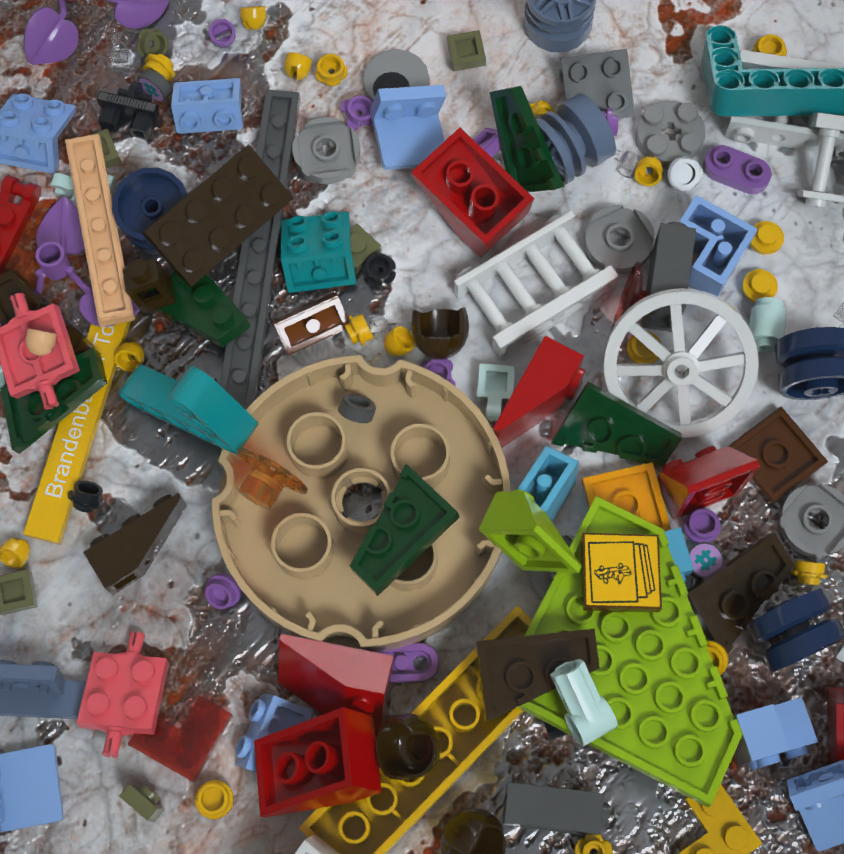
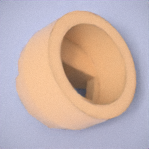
[26,329,57,356]

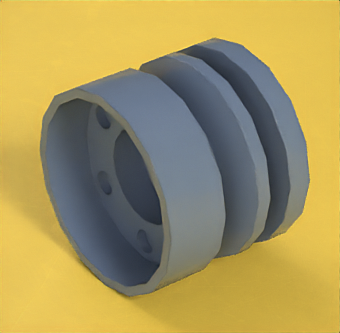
[524,0,596,52]
[536,93,616,185]

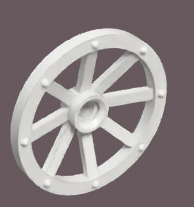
[604,288,759,438]

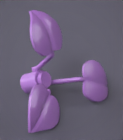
[24,0,168,65]
[0,196,140,327]

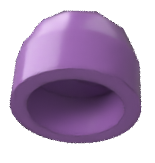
[209,19,236,48]

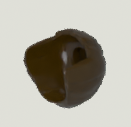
[411,307,469,360]
[375,714,441,780]
[440,808,506,854]

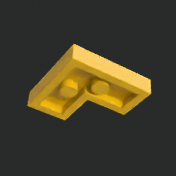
[676,785,763,854]

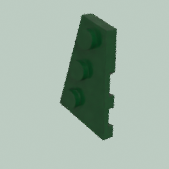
[147,271,251,348]

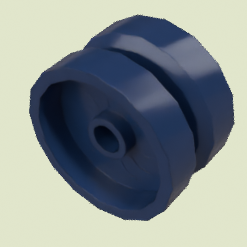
[112,168,188,255]
[774,327,844,400]
[746,588,844,673]

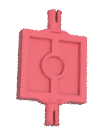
[0,293,80,410]
[76,631,169,758]

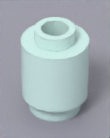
[749,297,787,352]

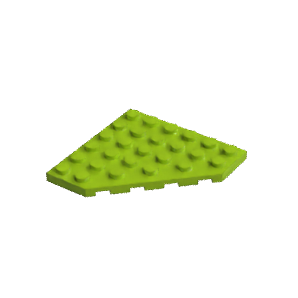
[518,496,743,807]

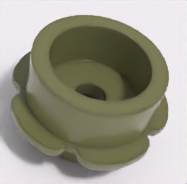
[136,27,168,58]

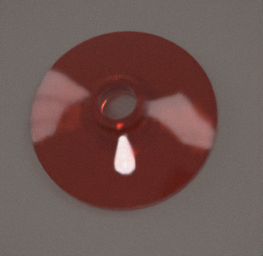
[613,261,649,327]

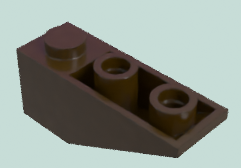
[83,493,187,595]

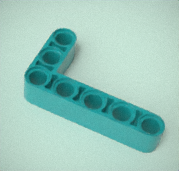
[702,25,844,117]
[118,364,258,455]

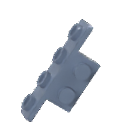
[0,660,86,719]

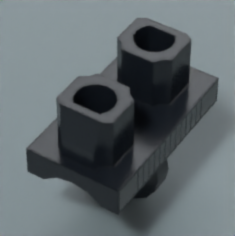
[96,81,164,140]

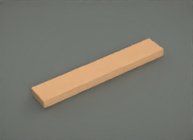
[65,134,135,327]

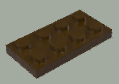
[142,144,294,288]

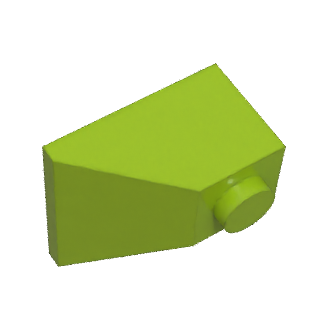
[478,489,582,573]

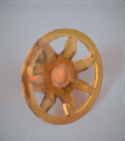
[236,448,308,510]

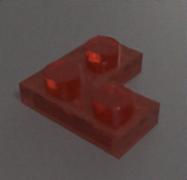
[128,696,233,783]

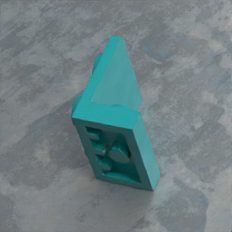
[281,211,357,293]

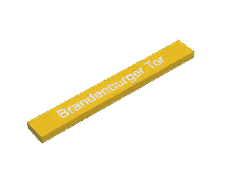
[23,321,131,545]

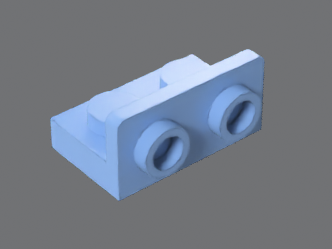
[171,78,243,134]
[235,694,313,773]

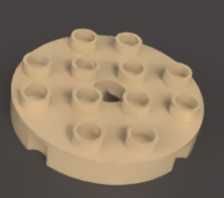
[212,355,511,652]

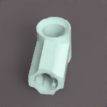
[550,659,618,747]

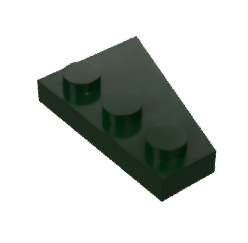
[489,86,565,192]
[0,348,107,454]
[551,381,682,467]
[349,464,460,596]

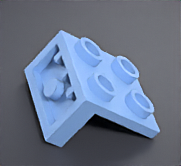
[370,85,446,170]
[0,94,76,174]
[0,744,64,833]
[787,760,844,851]

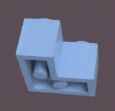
[679,195,758,297]
[734,697,818,771]

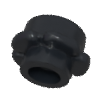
[362,253,396,287]
[68,481,103,512]

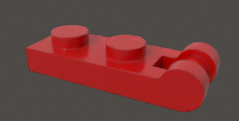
[0,175,41,273]

